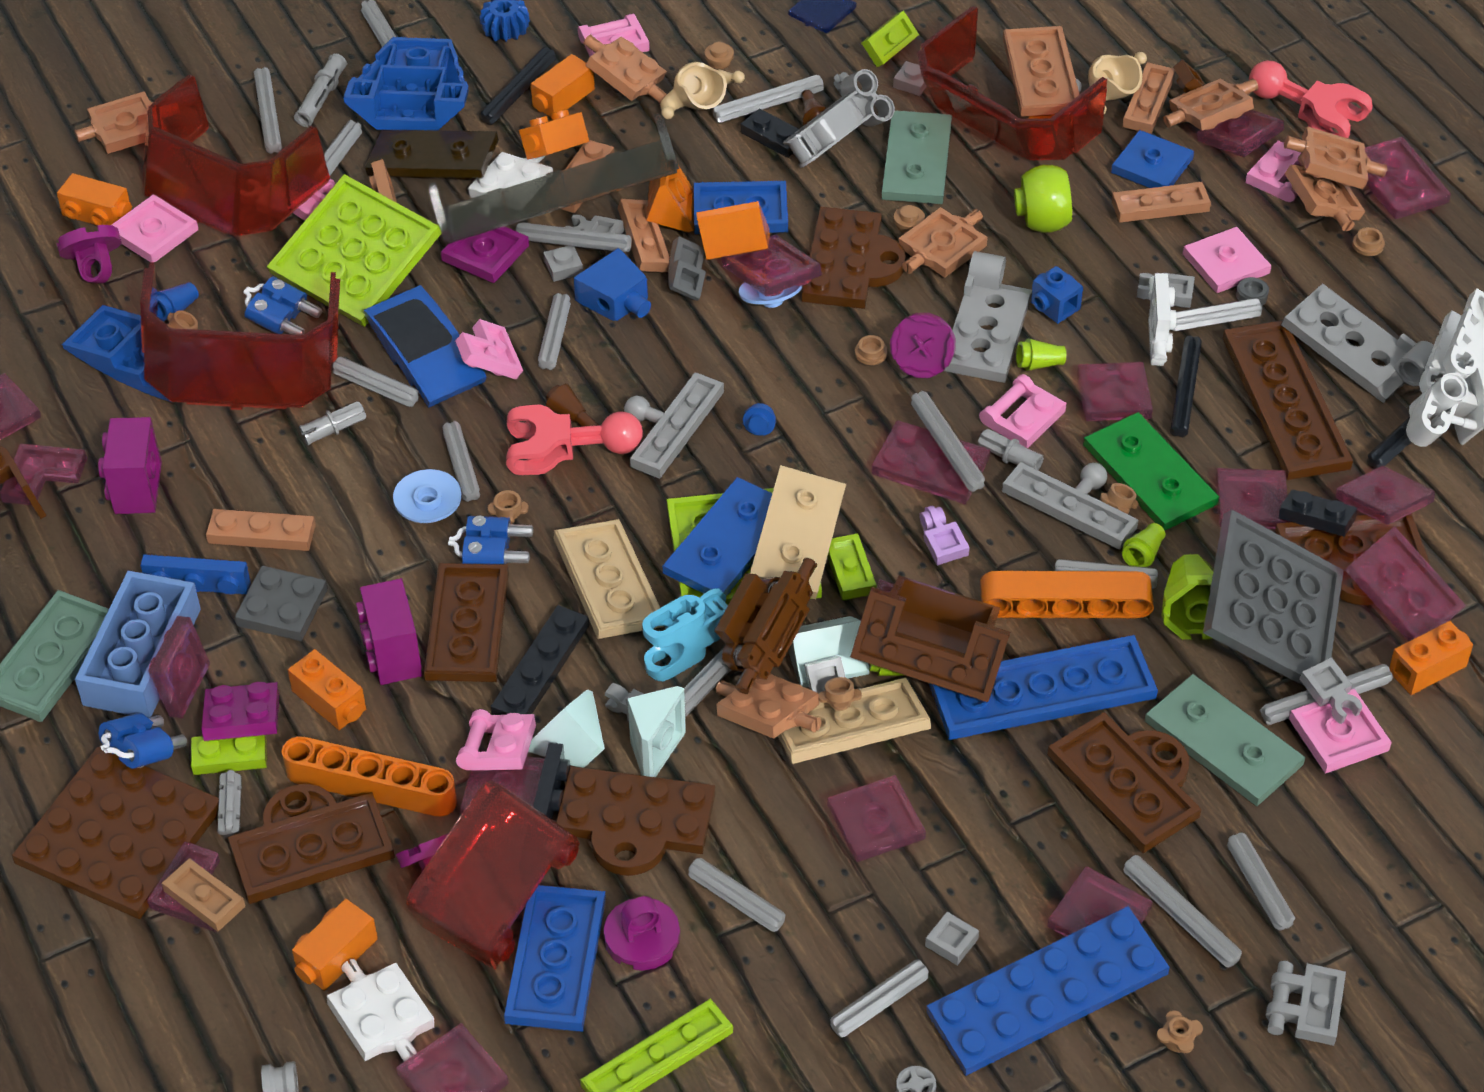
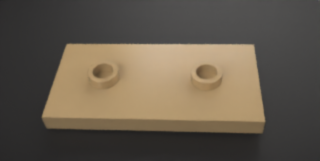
[750,465,846,600]
[553,519,664,639]
[778,678,931,764]

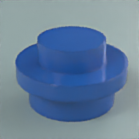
[743,403,776,436]

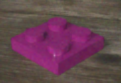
[441,215,529,283]
[202,682,279,741]

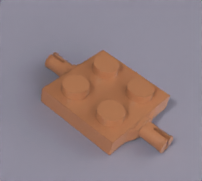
[583,34,667,103]
[1164,78,1258,131]
[74,91,177,154]
[1284,126,1387,189]
[1285,154,1365,231]
[899,207,988,278]
[716,673,821,739]

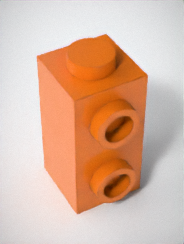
[531,54,595,117]
[519,109,590,160]
[57,173,132,226]
[1389,621,1473,695]
[287,649,366,731]
[292,898,378,991]

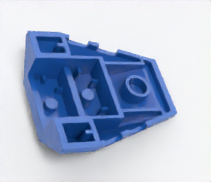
[344,37,469,130]

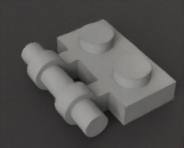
[1266,961,1346,1046]

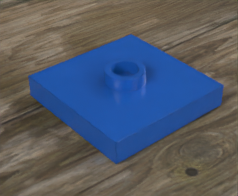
[1111,130,1194,188]

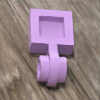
[920,505,970,565]

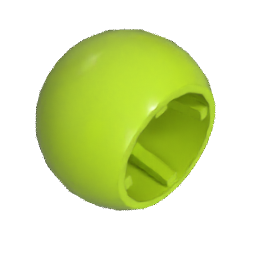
[1014,165,1072,233]

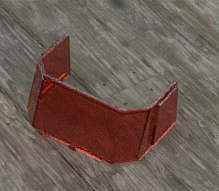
[917,6,1107,160]
[143,75,330,236]
[140,262,340,410]

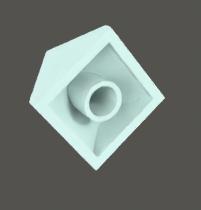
[788,616,870,687]
[628,686,686,777]

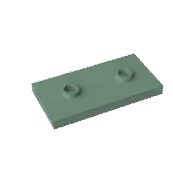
[882,111,952,204]
[0,590,109,722]
[1145,674,1306,806]

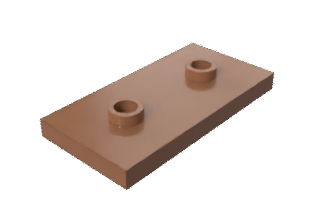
[1003,26,1082,116]

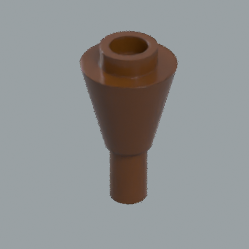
[801,90,826,125]
[546,384,599,427]

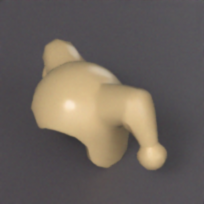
[1083,52,1147,116]
[660,62,745,119]

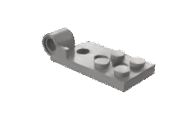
[943,251,1032,383]
[1281,284,1434,403]

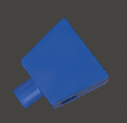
[574,248,651,321]

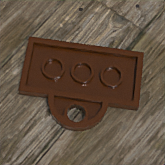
[802,206,905,309]
[1275,510,1430,605]
[1047,712,1201,854]
[556,766,715,876]
[228,784,395,904]

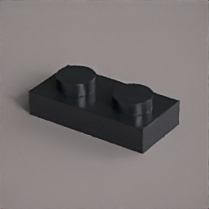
[741,108,799,158]
[1279,489,1357,537]

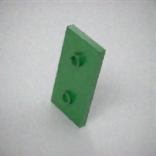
[1083,412,1219,530]

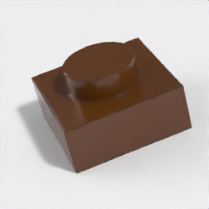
[1173,59,1205,93]

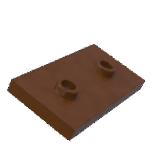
[424,563,509,682]

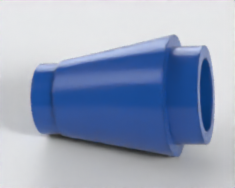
[150,282,199,321]

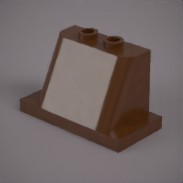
[850,575,1011,702]

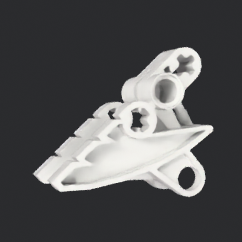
[1406,288,1484,447]

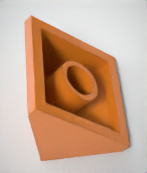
[646,148,694,233]
[696,201,770,260]

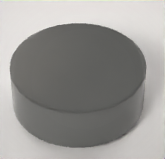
[1236,277,1269,306]

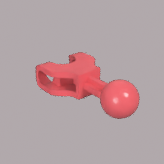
[1249,60,1373,138]
[506,405,643,475]

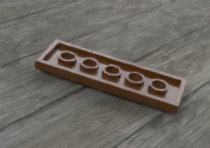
[1223,320,1353,480]

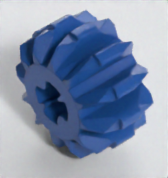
[480,0,530,42]

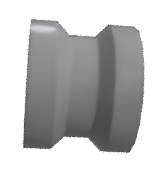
[261,1061,299,1092]
[896,1066,936,1092]

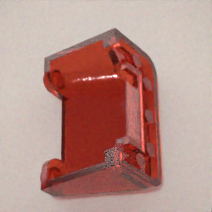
[406,780,580,970]

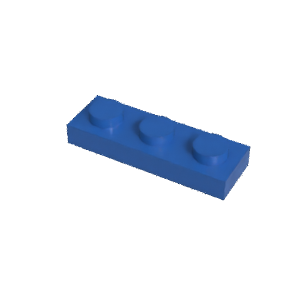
[140,555,251,595]

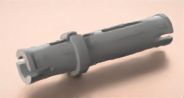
[294,54,347,127]

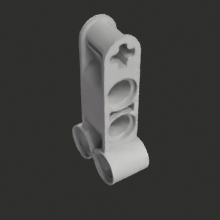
[783,69,895,168]

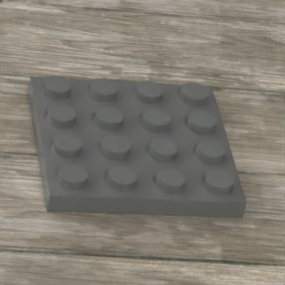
[1203,509,1344,686]

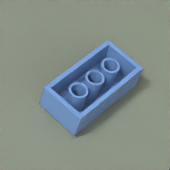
[75,571,201,718]

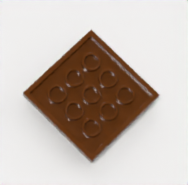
[12,746,219,920]

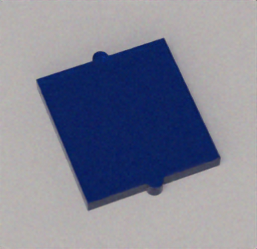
[788,0,857,33]

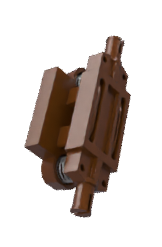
[714,557,817,694]

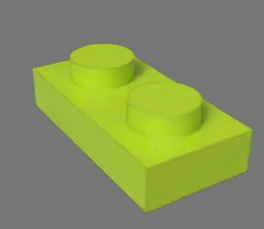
[861,10,919,67]
[827,533,877,600]
[191,735,267,775]

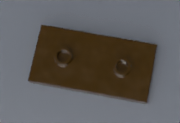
[365,130,499,178]

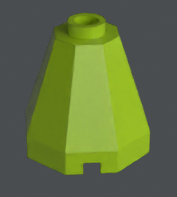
[1162,554,1214,640]

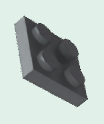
[235,566,328,641]

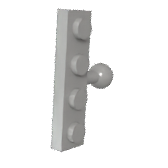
[624,372,724,479]
[1002,462,1138,550]

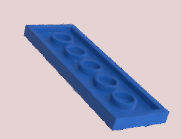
[929,635,1158,740]
[926,906,1170,1076]

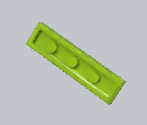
[580,998,733,1092]

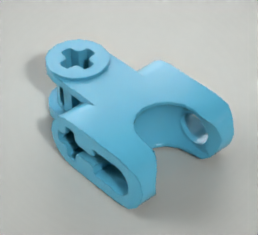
[642,589,728,682]

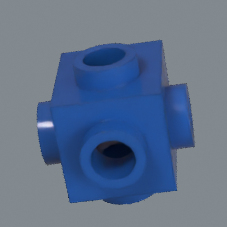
[1031,266,1083,324]

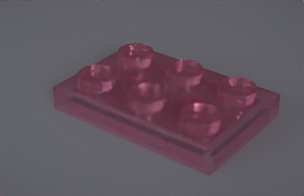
[1365,136,1451,219]
[721,235,822,296]
[872,420,990,505]
[1344,526,1466,641]

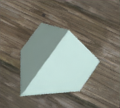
[528,690,605,768]

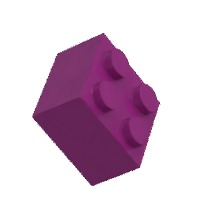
[98,417,162,514]
[356,578,423,685]

